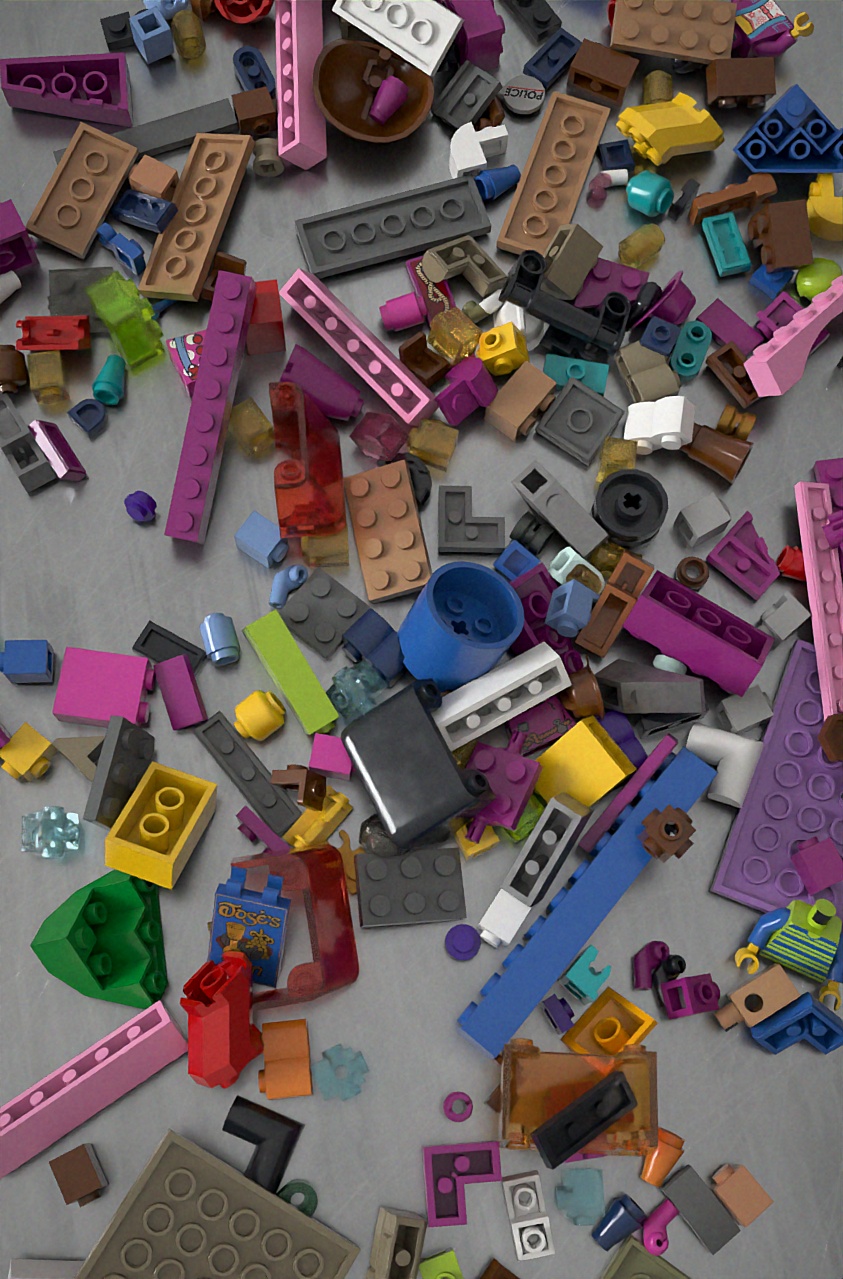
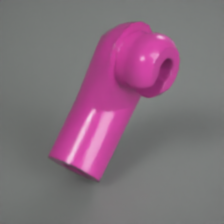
[643,1199,679,1256]

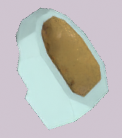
[548,546,605,595]

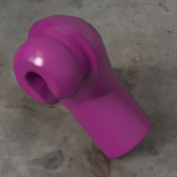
[633,941,670,990]

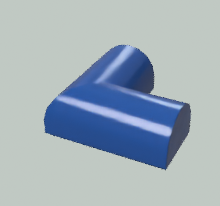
[751,992,843,1055]

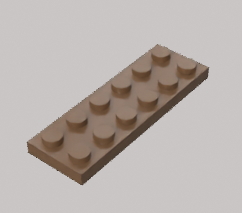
[496,91,611,256]
[137,133,255,302]

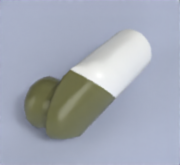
[462,289,507,323]

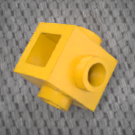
[476,321,530,377]

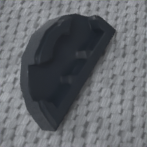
[376,452,432,506]

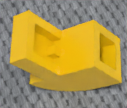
[806,173,843,241]

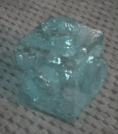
[325,660,388,719]
[21,806,80,859]
[310,1044,370,1101]

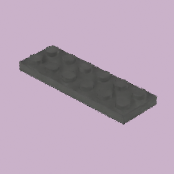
[295,174,491,279]

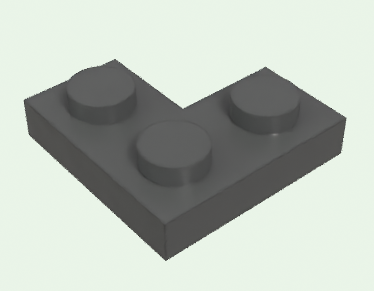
[438,485,505,553]

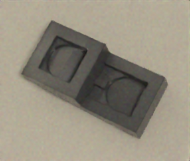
[661,1164,741,1255]

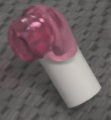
[588,169,628,200]

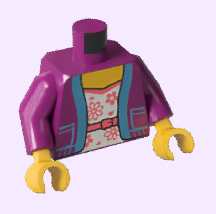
[731,0,814,58]

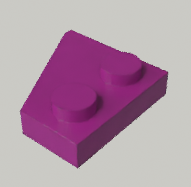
[574,257,650,310]
[706,511,780,600]

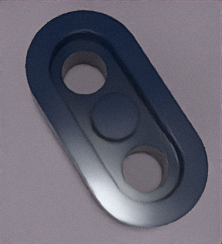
[233,46,276,98]

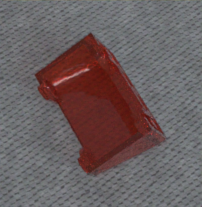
[269,381,347,538]

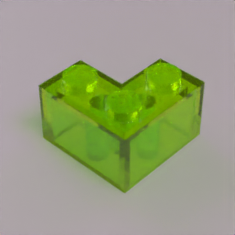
[84,270,165,370]

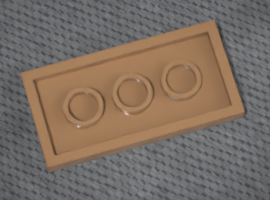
[610,0,737,65]
[25,122,139,259]
[343,460,433,604]

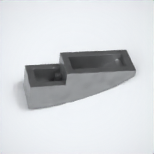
[0,393,57,493]

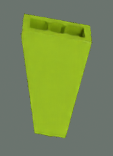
[242,609,340,735]

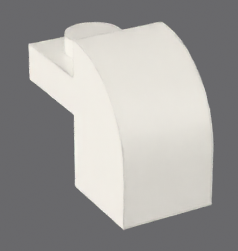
[449,122,508,179]

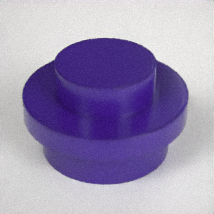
[124,491,157,521]
[445,924,481,961]

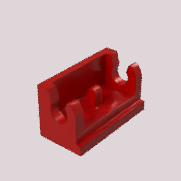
[16,315,91,350]

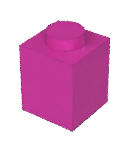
[308,733,357,782]

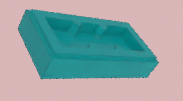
[702,212,752,277]
[543,354,609,396]

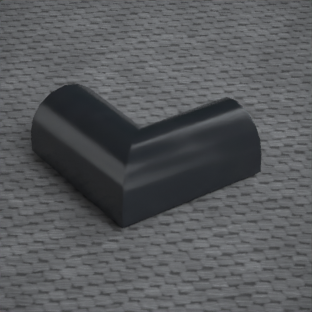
[222,1095,305,1195]

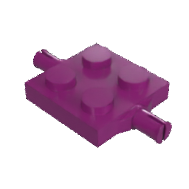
[465,730,543,844]

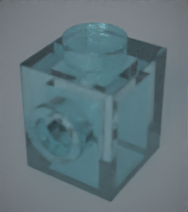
[555,1168,605,1226]

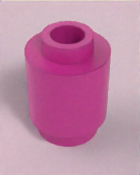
[379,292,428,332]

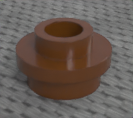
[676,557,709,589]

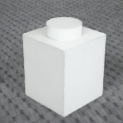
[477,888,532,948]

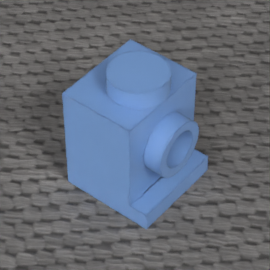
[545,579,600,637]

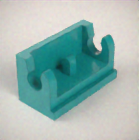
[557,944,611,1005]

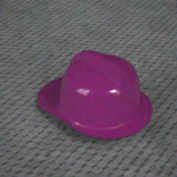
[632,270,696,328]

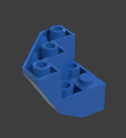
[732,84,843,173]

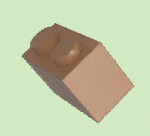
[484,360,557,442]

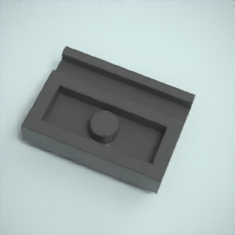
[430,60,502,130]

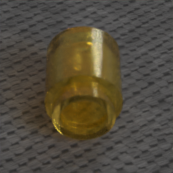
[171,10,206,59]
[642,70,674,105]
[618,223,665,268]

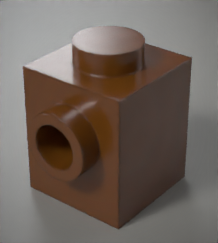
[231,86,278,136]
[49,1143,108,1208]

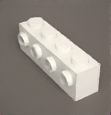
[431,642,572,751]

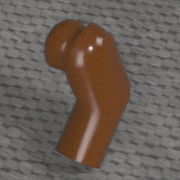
[476,96,505,131]

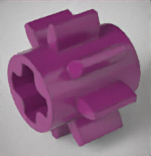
[822,510,843,552]

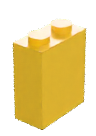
[533,715,637,809]

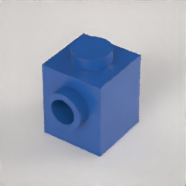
[0,640,54,683]

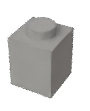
[674,492,731,549]
[715,685,774,735]

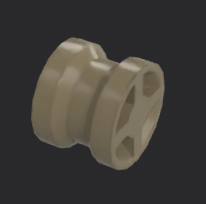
[253,138,284,177]

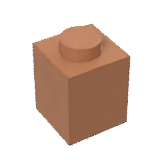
[129,155,179,202]
[709,1163,774,1227]

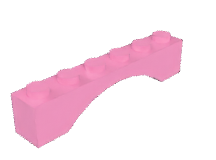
[743,275,843,397]

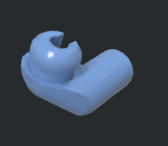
[268,565,308,608]

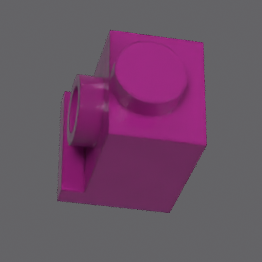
[660,973,720,1020]

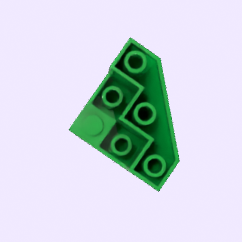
[30,869,168,1010]

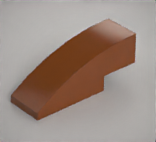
[574,549,654,658]

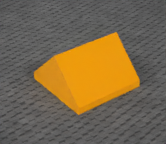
[561,986,658,1080]

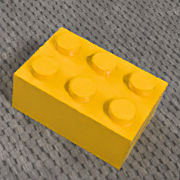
[105,761,217,890]

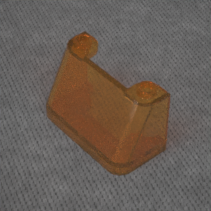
[498,1038,658,1156]

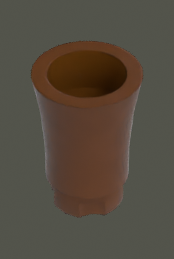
[679,422,754,484]

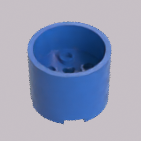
[397,561,524,692]

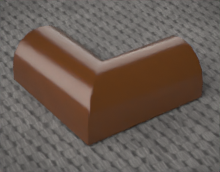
[705,341,762,409]

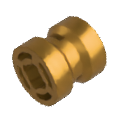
[715,403,757,441]

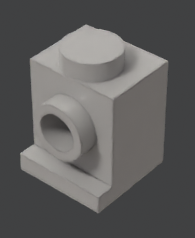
[758,591,811,649]

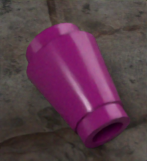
[368,76,409,125]

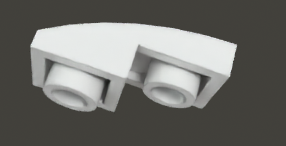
[501,1170,555,1262]

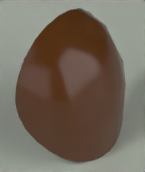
[313,39,435,144]

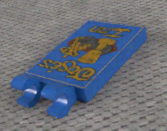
[207,866,291,988]

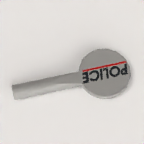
[450,75,545,114]

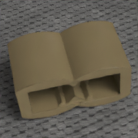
[615,341,681,403]

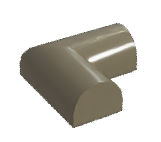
[422,235,507,299]

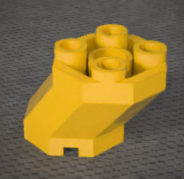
[615,92,725,166]

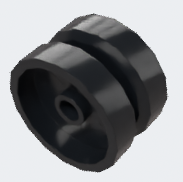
[590,469,668,553]

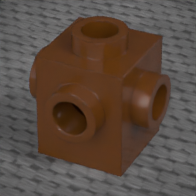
[637,804,696,863]

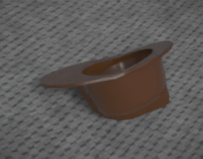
[559,655,605,721]

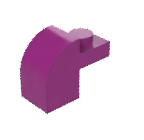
[434,356,498,426]

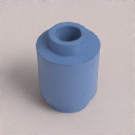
[199,613,240,666]

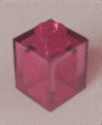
[349,412,409,461]

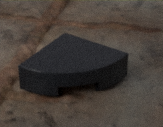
[668,178,700,221]

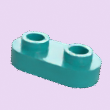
[668,321,712,381]

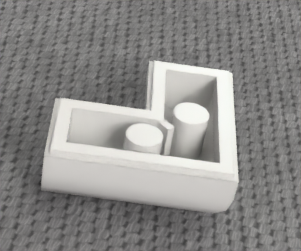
[686,722,764,808]

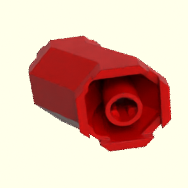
[180,951,264,1089]

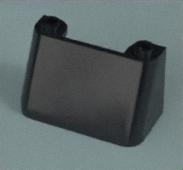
[341,678,496,849]

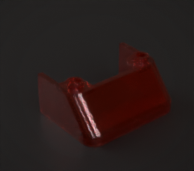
[231,843,359,1011]

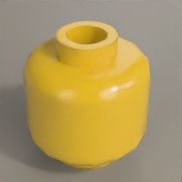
[234,690,286,741]

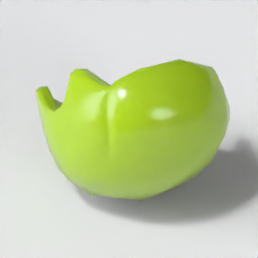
[795,257,843,303]

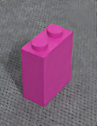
[52,647,156,728]

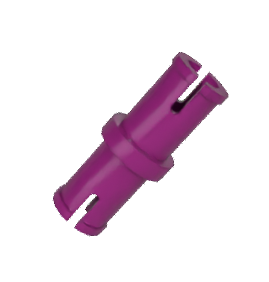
[443,1091,473,1122]

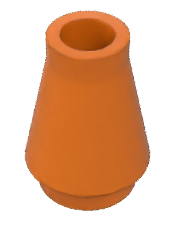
[640,1127,685,1187]

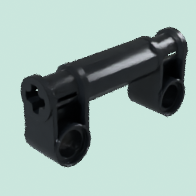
[499,249,631,356]

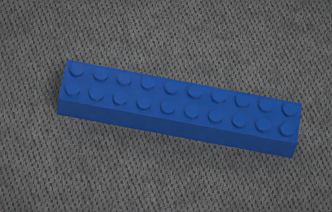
[457,746,718,1060]

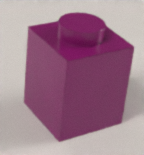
[790,836,843,896]

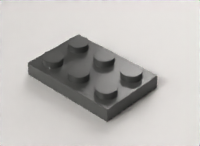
[83,715,155,832]
[354,847,467,927]

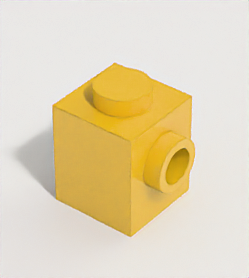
[0,722,58,782]

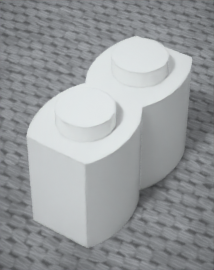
[624,396,695,455]

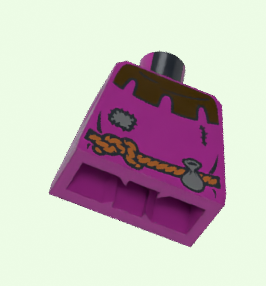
[504,695,576,758]

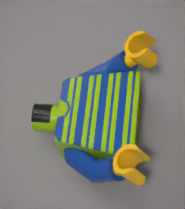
[735,899,843,1011]

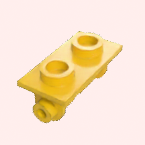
[282,784,354,860]

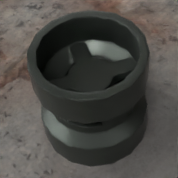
[509,511,555,557]

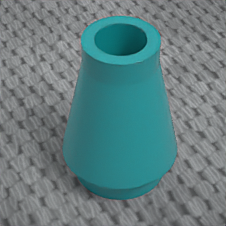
[92,355,126,405]

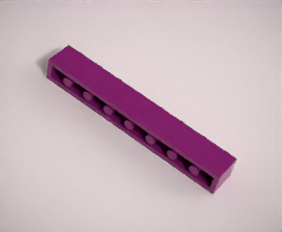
[164,270,257,544]

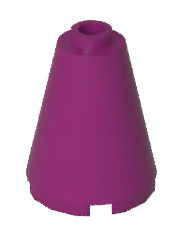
[270,344,364,421]

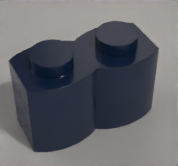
[342,608,408,688]

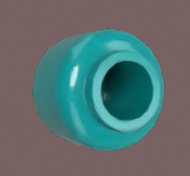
[626,170,674,217]

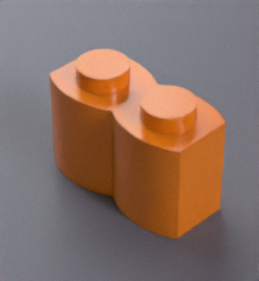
[258,1019,313,1100]

